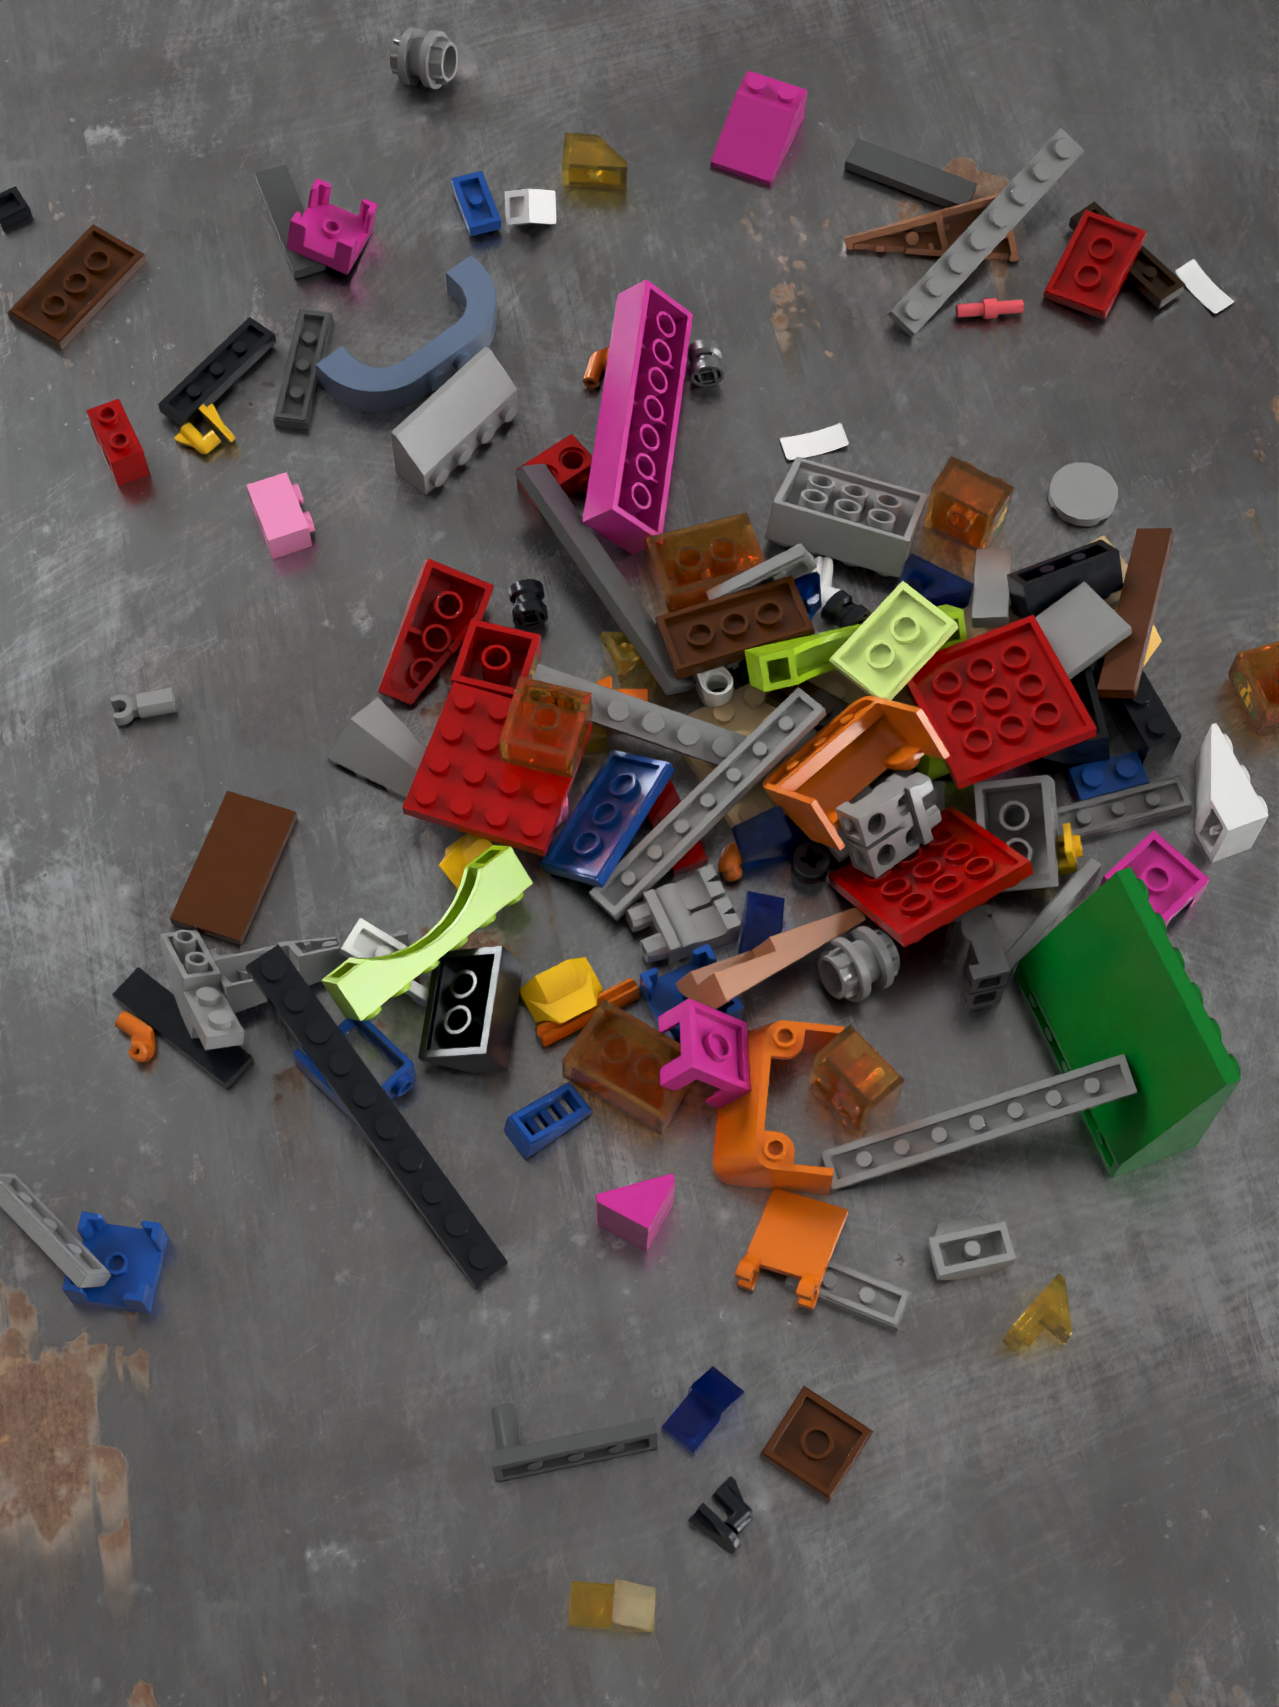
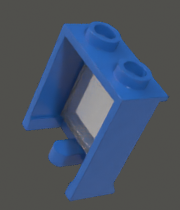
[292,1018,416,1129]

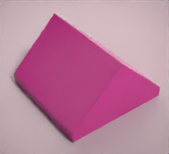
[595,1173,675,1252]

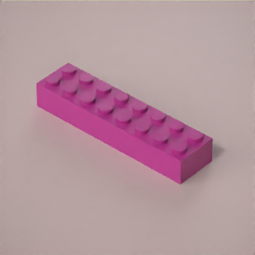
[582,279,693,554]

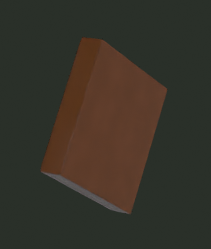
[759,1386,874,1503]

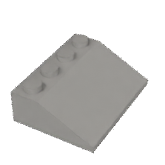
[765,457,928,578]

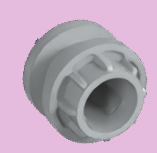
[390,27,458,89]
[818,926,900,1002]

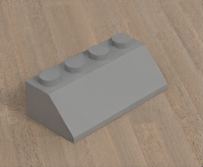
[391,346,519,495]

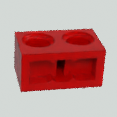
[86,398,150,486]
[516,434,592,516]

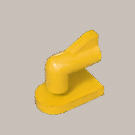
[174,403,236,455]

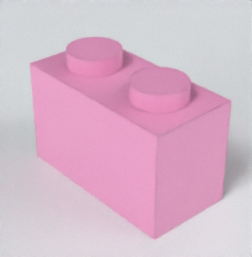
[246,472,315,559]

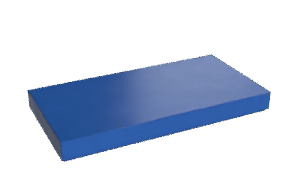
[540,749,675,888]

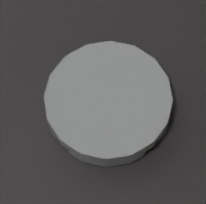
[1048,462,1118,526]

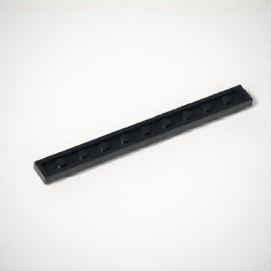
[246,944,508,1288]

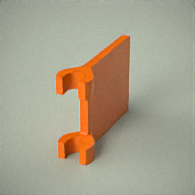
[735,1187,849,1310]

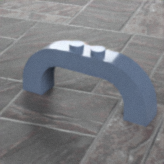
[315,255,497,412]

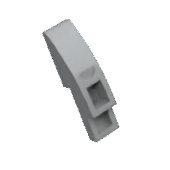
[160,930,244,1050]

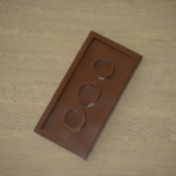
[7,224,146,350]
[655,575,815,680]
[170,791,297,946]

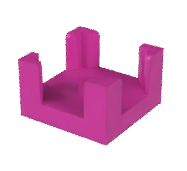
[286,178,378,275]
[1099,830,1210,927]
[658,998,751,1109]

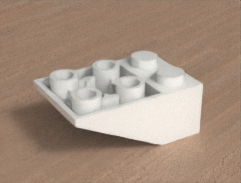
[1195,723,1269,863]

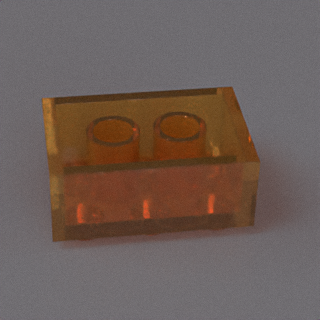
[644,512,765,614]
[562,999,697,1135]

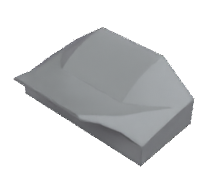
[927,1215,1017,1280]

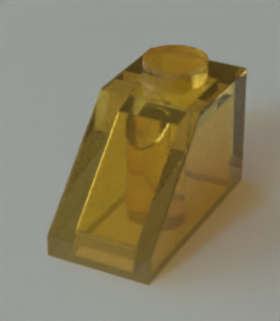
[562,133,628,189]

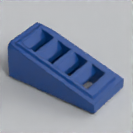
[504,1081,592,1159]

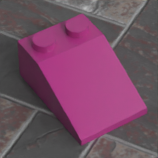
[710,70,808,186]

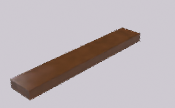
[1097,528,1174,698]

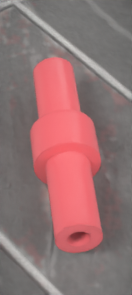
[955,298,1024,319]

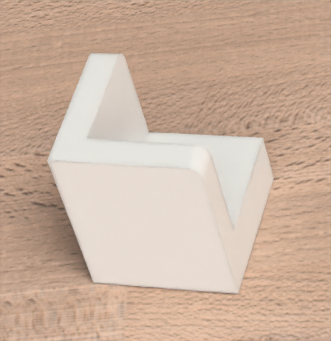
[504,188,556,226]

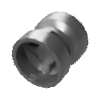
[688,339,724,387]

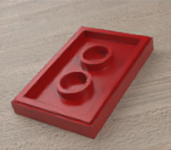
[1043,209,1147,320]

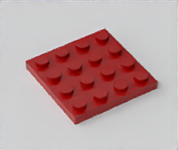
[905,614,1097,790]
[402,682,593,857]
[828,806,1034,947]

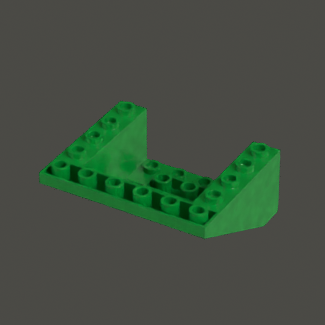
[1013,867,1241,1178]

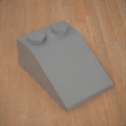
[974,775,1059,893]

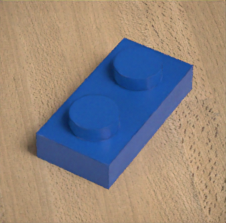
[451,171,502,236]
[1066,751,1149,802]

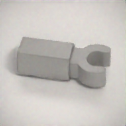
[110,687,177,725]

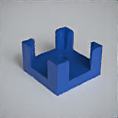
[639,943,744,1055]
[62,1211,168,1314]

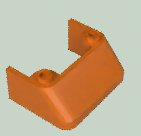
[762,695,950,851]
[712,1020,845,1195]

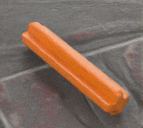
[535,978,641,1046]

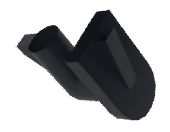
[688,1476,753,1553]

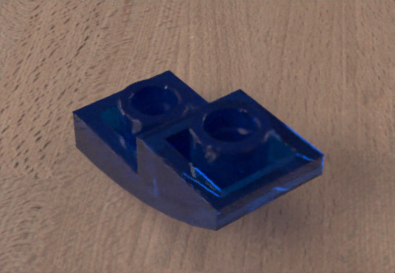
[738,891,785,955]

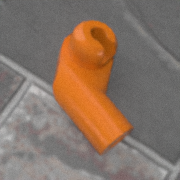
[583,347,609,388]
[718,833,761,882]
[115,1011,156,1063]

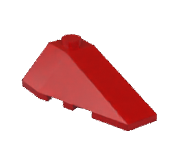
[377,558,495,706]

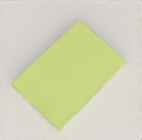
[829,581,958,700]

